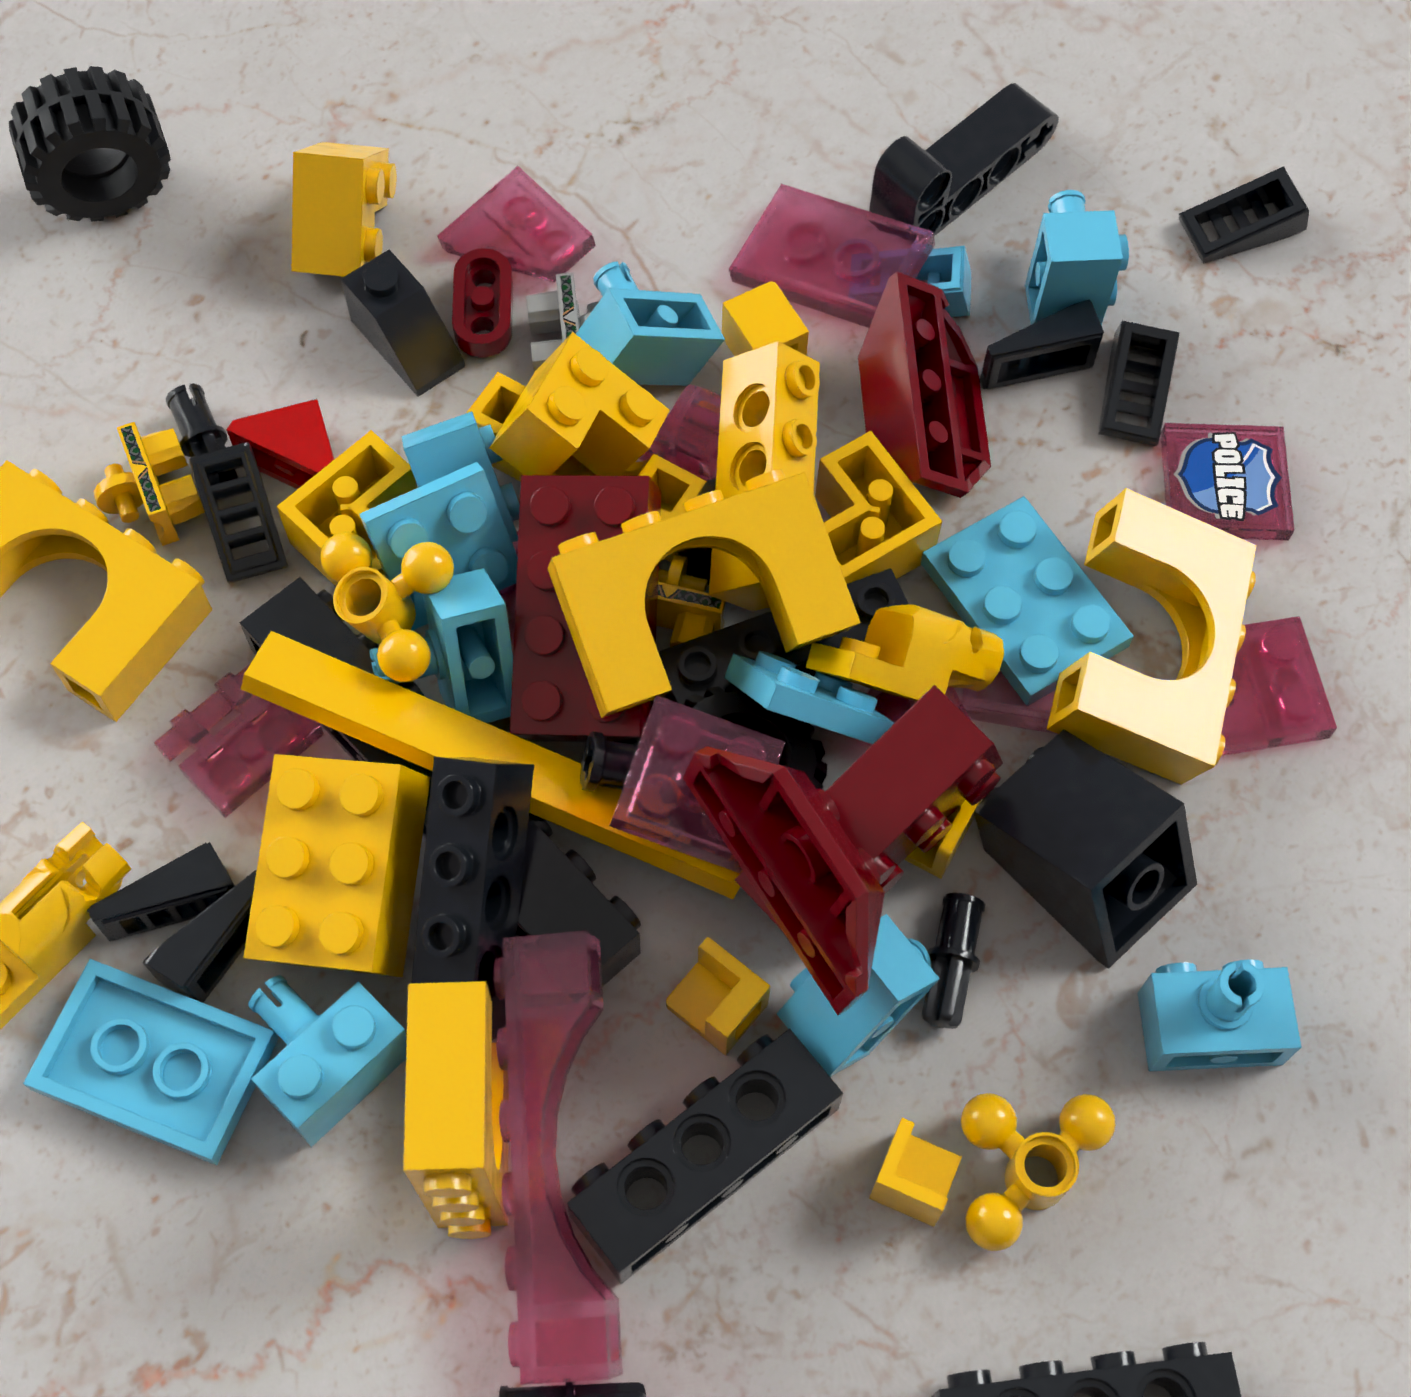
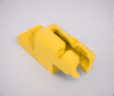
[805,604,1004,701]
[0,822,131,1030]

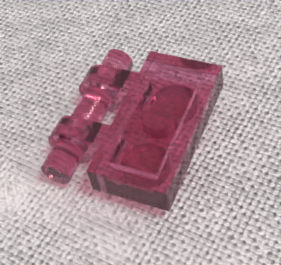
[153,663,324,818]

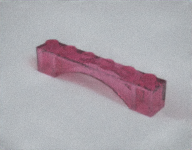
[494,931,623,1385]

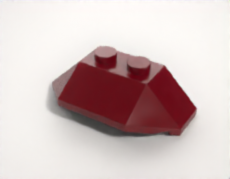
[858,271,991,498]
[683,746,885,1015]

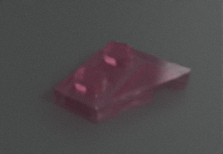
[437,166,596,283]
[1221,616,1337,756]

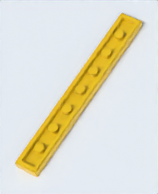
[241,631,743,899]

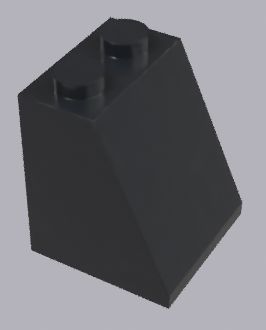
[974,729,1197,969]

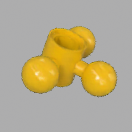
[320,532,454,682]
[961,1093,1116,1251]

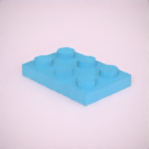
[921,496,1134,706]
[23,959,279,1165]

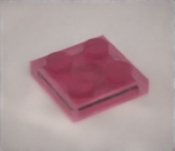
[609,695,785,873]

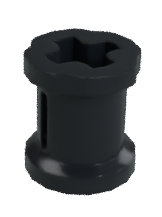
[580,731,660,801]

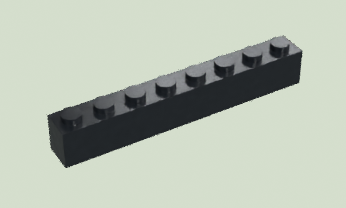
[239,577,641,1005]

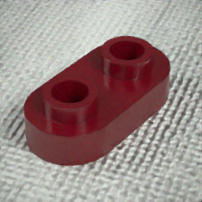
[452,248,513,358]

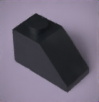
[341,249,465,397]

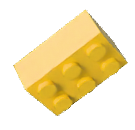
[243,754,431,977]

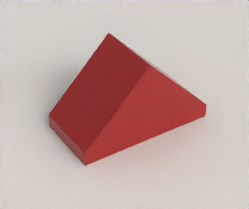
[226,399,334,489]

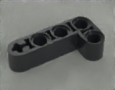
[869,83,1059,250]

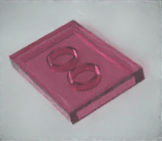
[729,184,935,328]

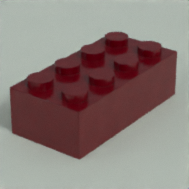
[510,475,661,743]
[734,685,1003,929]

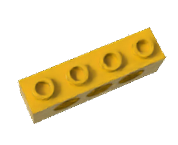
[709,341,820,612]

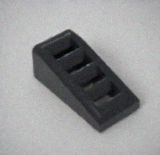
[1179,166,1309,264]
[980,300,1104,390]
[1098,320,1180,446]
[189,442,288,584]
[87,842,235,941]
[142,870,257,1003]

